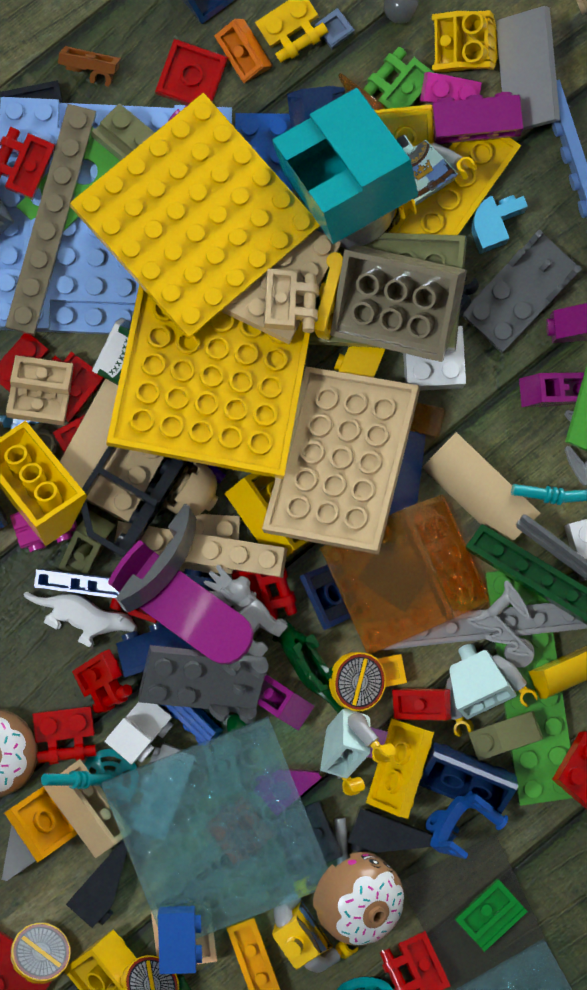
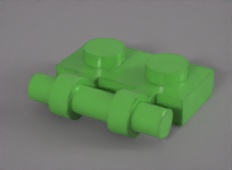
[362,47,434,109]

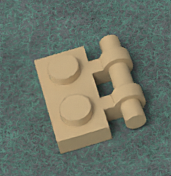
[264,268,319,333]

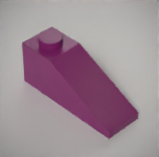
[519,372,585,407]

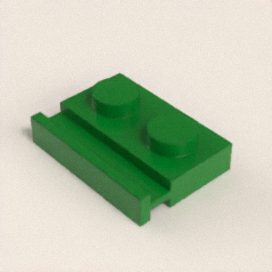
[454,878,528,952]

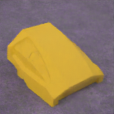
[432,10,497,72]

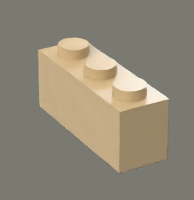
[43,759,132,858]

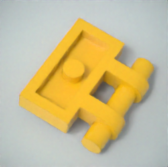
[255,0,329,63]

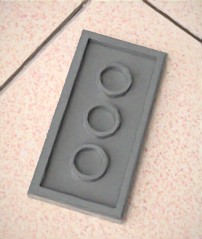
[496,6,560,130]

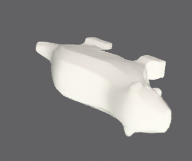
[24,592,137,648]

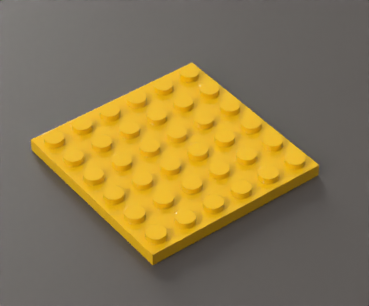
[69,93,320,339]
[106,285,310,479]

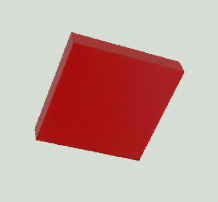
[155,39,228,105]

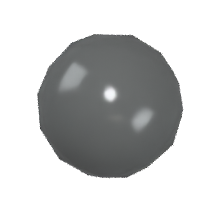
[383,0,419,25]

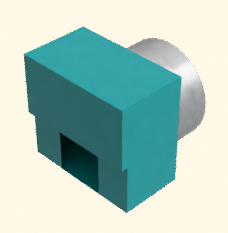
[272,88,419,248]

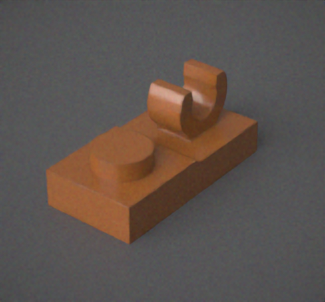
[58,46,121,87]

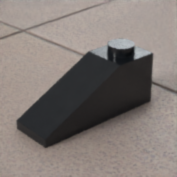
[347,806,433,853]
[66,835,132,928]

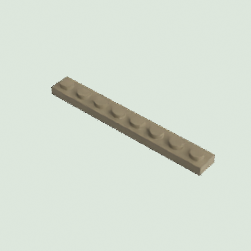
[5,104,97,336]

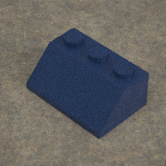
[388,431,426,521]
[116,623,197,677]
[418,742,518,814]

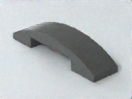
[116,504,197,612]

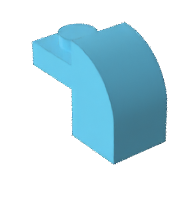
[471,195,528,254]

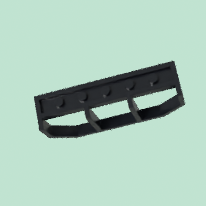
[81,446,189,560]

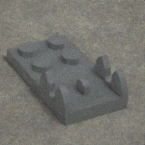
[462,229,582,353]
[138,645,268,724]

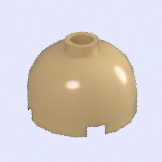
[163,462,218,516]

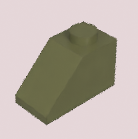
[59,510,115,575]
[469,711,543,761]

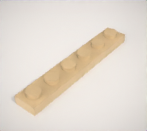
[114,521,288,578]

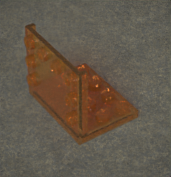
[320,494,489,654]

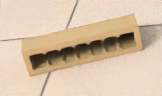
[422,432,540,542]

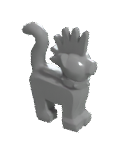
[204,565,288,657]

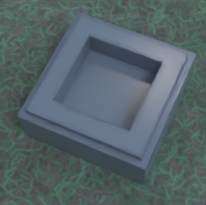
[315,8,355,50]

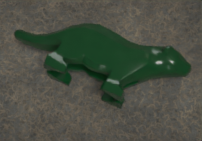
[272,616,344,713]

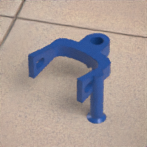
[425,791,508,859]

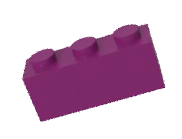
[432,92,523,144]

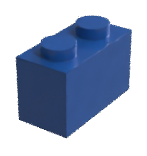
[158,906,202,974]

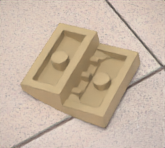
[6,355,73,426]

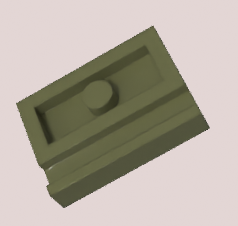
[91,103,155,161]

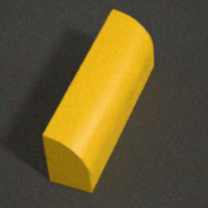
[528,646,587,699]

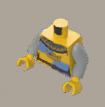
[272,876,359,973]

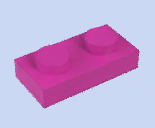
[420,72,482,104]

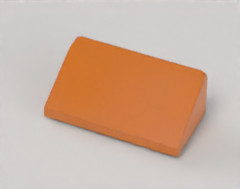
[214,19,273,83]

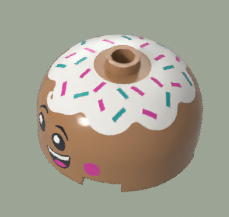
[0,709,38,798]
[313,852,404,945]

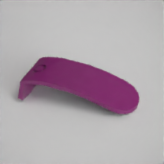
[108,540,254,665]

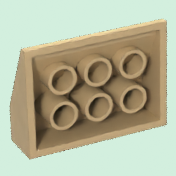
[60,379,164,522]

